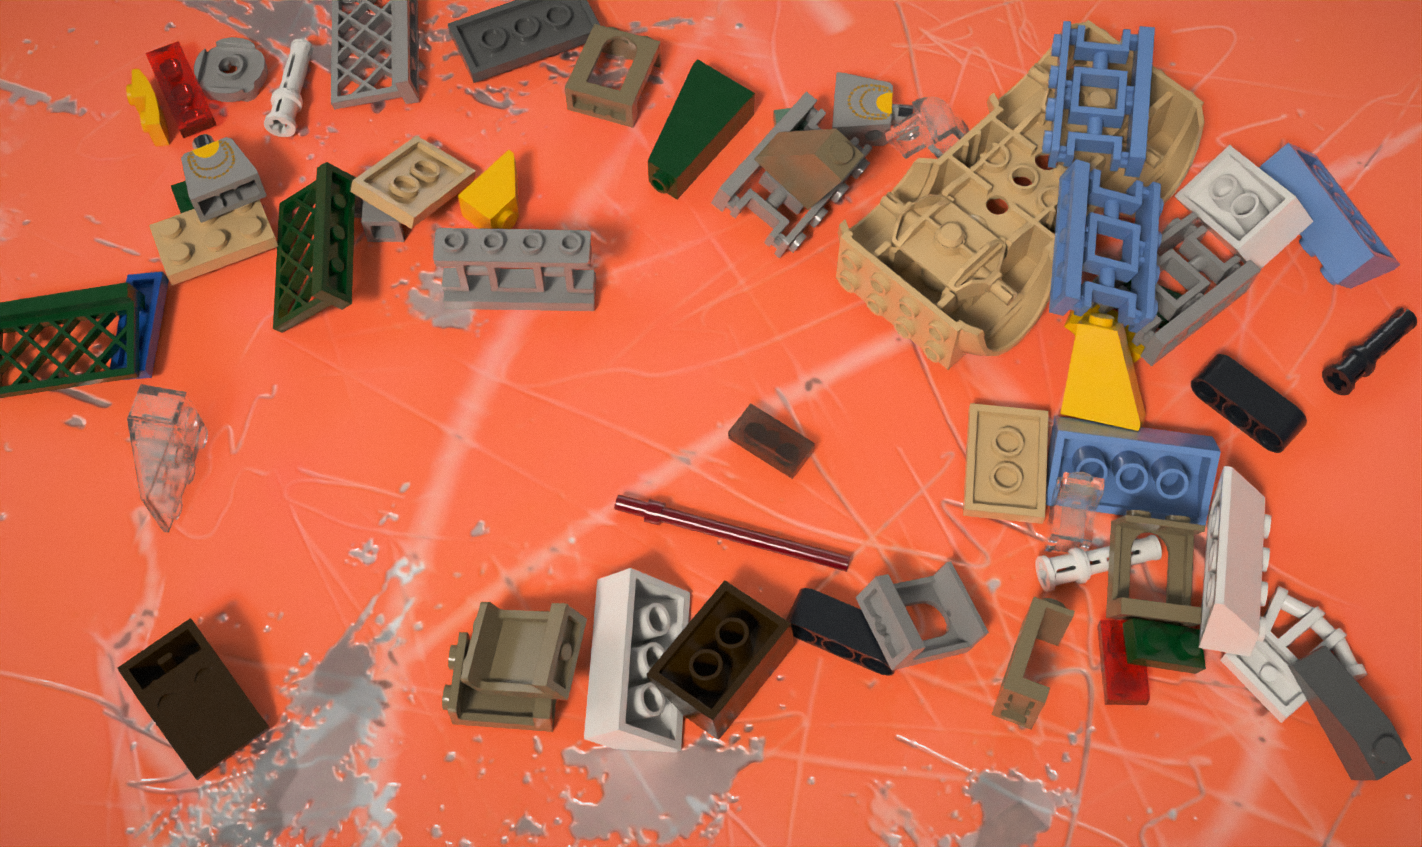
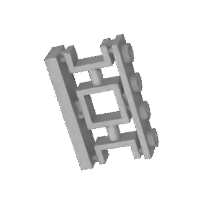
[711,91,873,258]
[1091,212,1261,366]
[433,228,596,311]

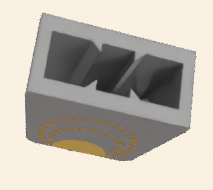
[832,72,913,147]
[181,134,267,223]

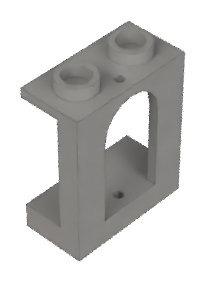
[855,561,989,671]

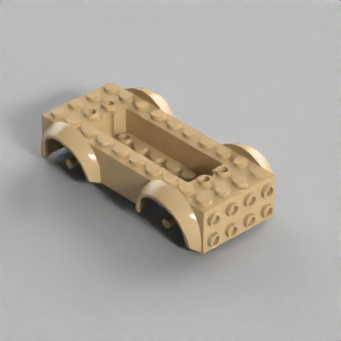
[836,20,1205,370]

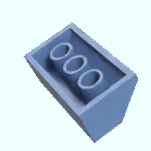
[1259,142,1400,289]
[1046,416,1221,526]

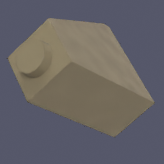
[754,129,864,210]

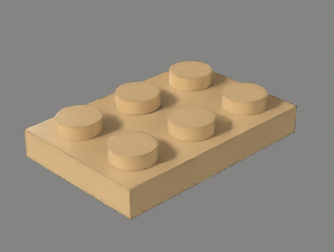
[350,135,476,229]
[149,199,278,286]
[962,403,1049,524]

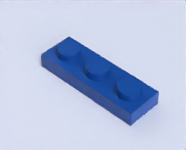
[110,272,169,380]

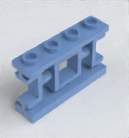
[1042,21,1155,178]
[1049,159,1164,333]

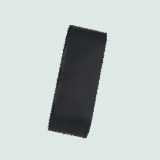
[1191,354,1307,453]
[786,588,896,676]

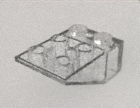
[127,384,208,533]

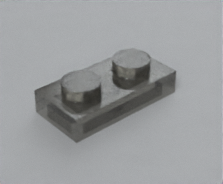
[728,403,815,479]

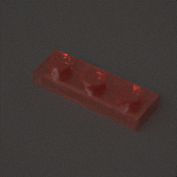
[145,41,217,138]

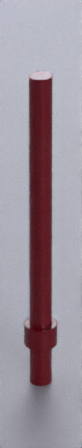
[614,494,851,572]

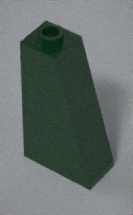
[647,59,755,200]

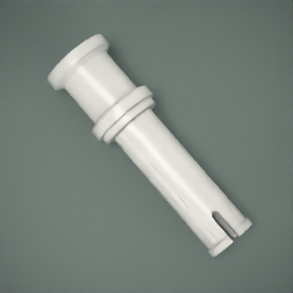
[263,39,314,137]
[1035,535,1162,592]

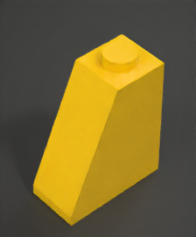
[1060,313,1146,431]

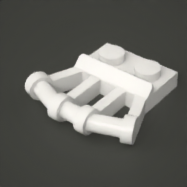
[1220,586,1368,723]

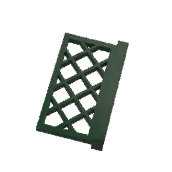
[273,162,356,333]
[0,282,145,398]

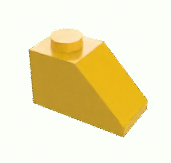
[458,150,519,229]

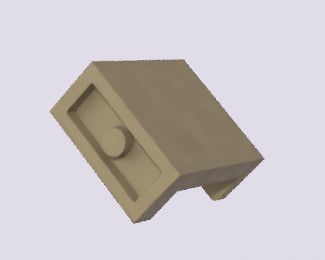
[461,601,587,700]
[442,632,557,732]

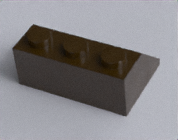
[646,580,795,740]

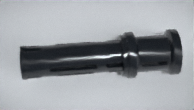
[1322,308,1418,396]

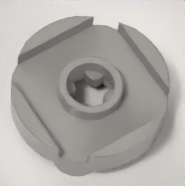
[194,37,268,102]

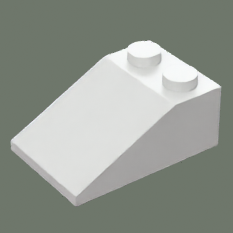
[1175,145,1314,269]

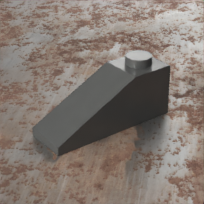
[1288,646,1412,780]

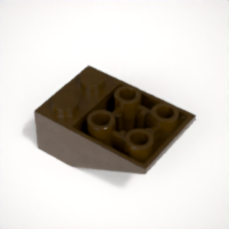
[117,618,270,780]

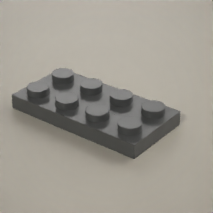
[447,0,600,83]

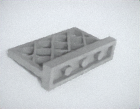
[331,0,420,110]

